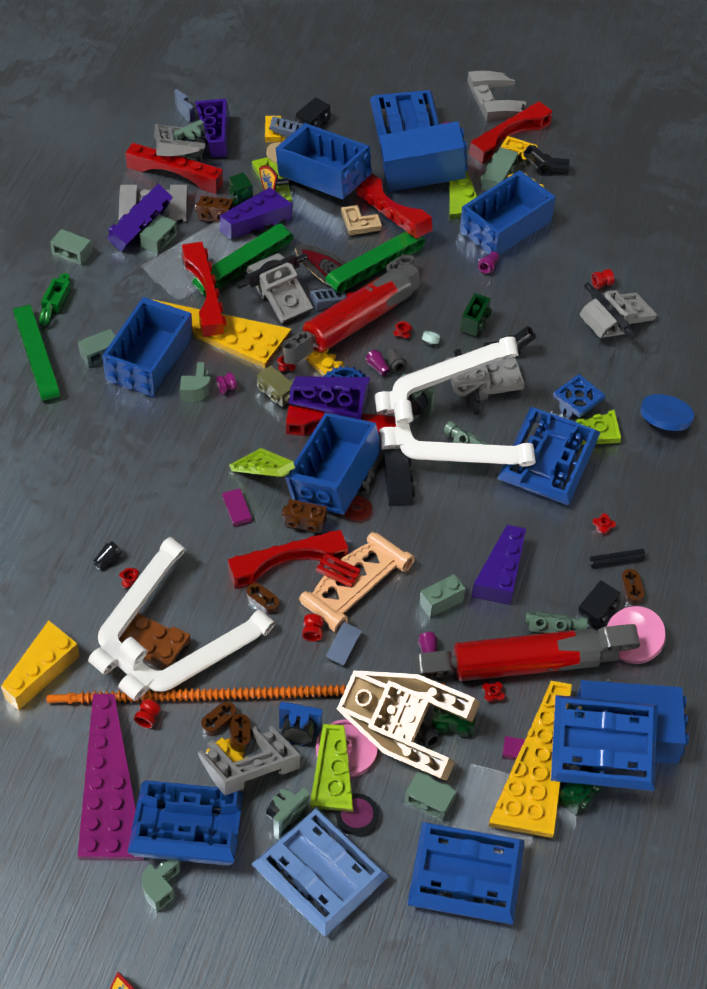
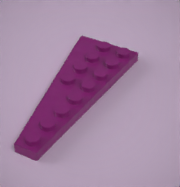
[77,694,144,860]

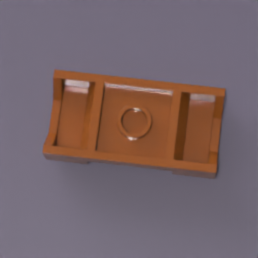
[98,613,191,670]

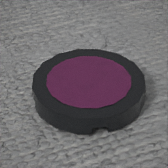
[335,793,379,836]

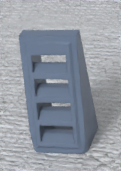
[269,116,303,138]
[310,288,347,311]

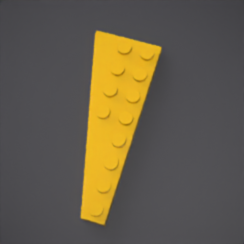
[152,299,291,368]
[488,681,572,838]

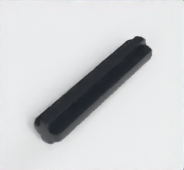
[589,548,646,568]

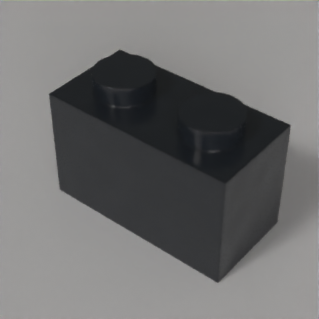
[296,97,331,128]
[576,580,621,630]

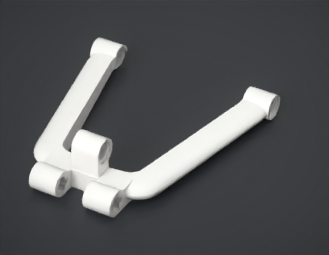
[374,337,536,467]
[88,537,275,701]

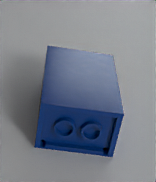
[379,121,468,192]
[276,123,372,199]
[460,170,556,255]
[102,297,193,397]
[285,413,382,515]
[575,680,689,764]

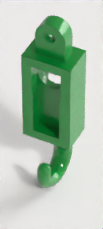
[39,273,71,327]

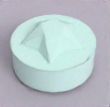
[422,331,441,345]

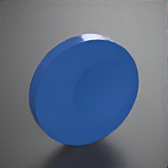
[640,394,694,431]

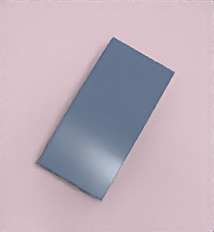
[174,89,195,122]
[325,622,362,666]

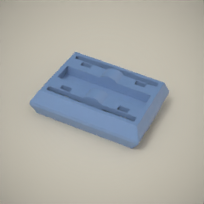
[251,807,389,937]

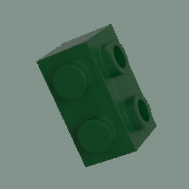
[229,172,253,207]
[460,293,492,336]
[432,706,476,737]
[558,766,603,815]

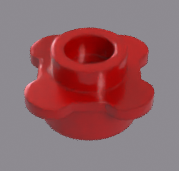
[393,321,412,339]
[277,355,296,372]
[592,513,616,533]
[119,568,139,588]
[482,682,505,703]

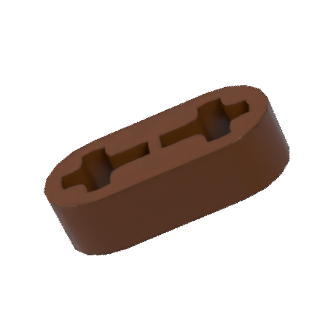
[621,569,644,605]
[246,583,279,615]
[201,702,236,736]
[229,714,250,752]

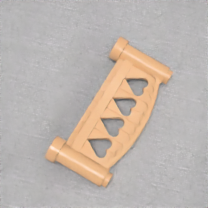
[299,532,415,633]

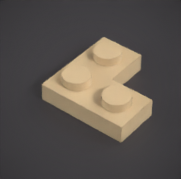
[341,205,382,235]

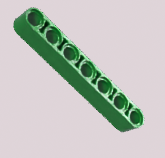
[192,223,294,296]
[325,231,426,293]
[13,304,60,401]

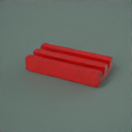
[316,553,361,587]

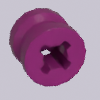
[216,372,237,394]

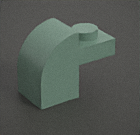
[180,362,211,402]
[142,860,180,912]

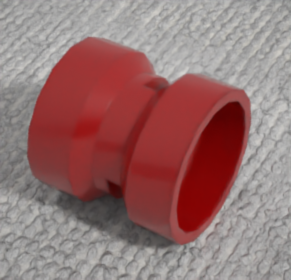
[591,269,615,289]
[302,614,324,642]
[133,699,161,729]

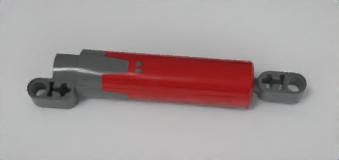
[282,255,420,364]
[412,624,640,682]

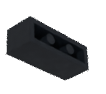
[383,449,415,506]

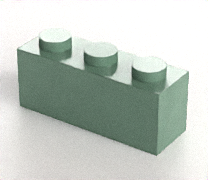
[480,147,518,191]

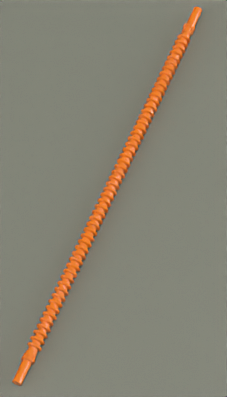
[47,683,444,704]

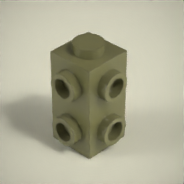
[257,365,293,407]

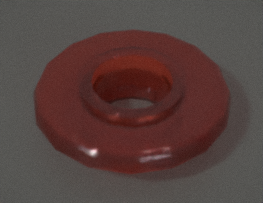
[344,496,372,521]

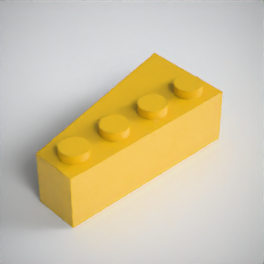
[1,620,80,710]

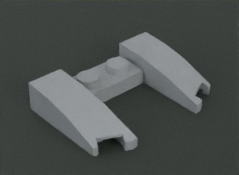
[467,71,526,122]
[154,124,206,156]
[119,185,188,224]
[198,726,300,796]

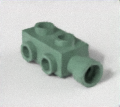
[443,421,491,445]
[525,611,587,634]

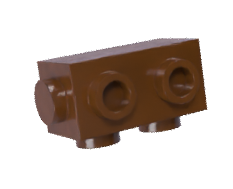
[195,196,234,222]
[282,499,327,533]

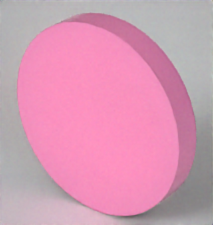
[607,606,666,664]
[316,719,378,778]

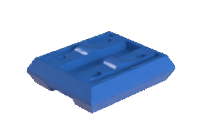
[370,90,440,149]
[497,407,601,505]
[551,695,658,791]
[128,780,244,866]
[407,822,525,925]

